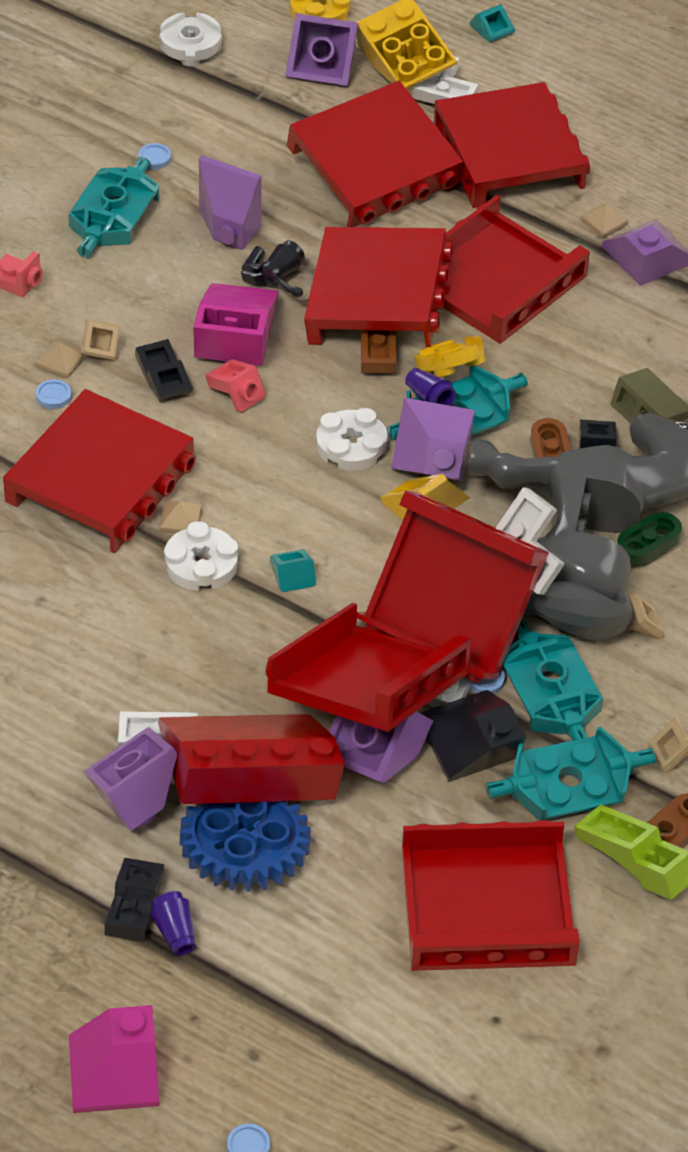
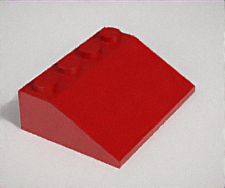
[158,714,345,804]

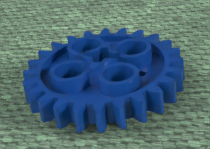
[179,801,311,892]

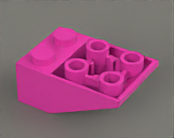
[193,283,279,366]

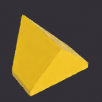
[380,474,471,520]

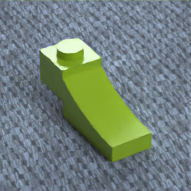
[574,804,688,900]

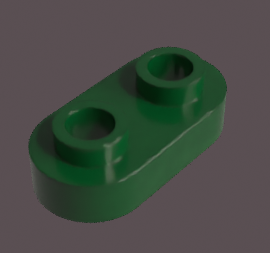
[617,512,682,565]

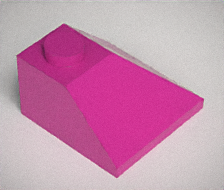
[69,1005,159,1113]

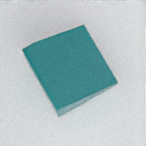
[469,4,516,43]
[269,549,316,592]

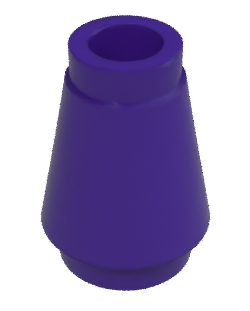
[405,368,456,406]
[150,891,197,956]

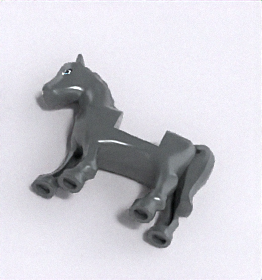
[468,412,688,640]

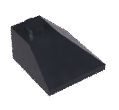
[420,690,526,782]

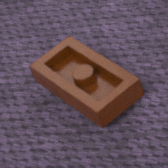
[361,330,396,373]

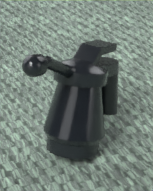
[241,240,305,297]

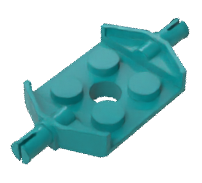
[68,157,160,258]
[387,366,528,440]
[501,617,603,741]
[485,727,656,820]

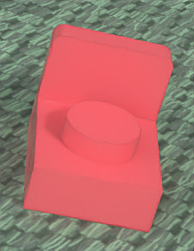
[0,251,43,297]
[205,359,266,412]

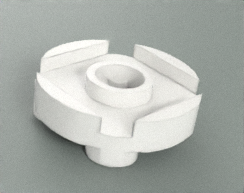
[159,13,222,67]
[316,408,388,471]
[164,521,238,591]

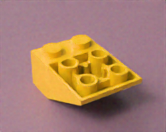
[357,0,458,89]

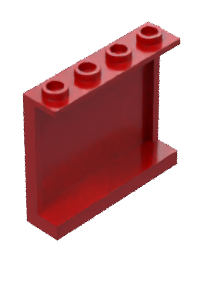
[286,80,464,227]
[434,82,590,208]
[442,195,590,344]
[304,227,453,347]
[3,389,196,554]
[357,491,549,683]
[265,603,471,732]
[401,820,580,971]

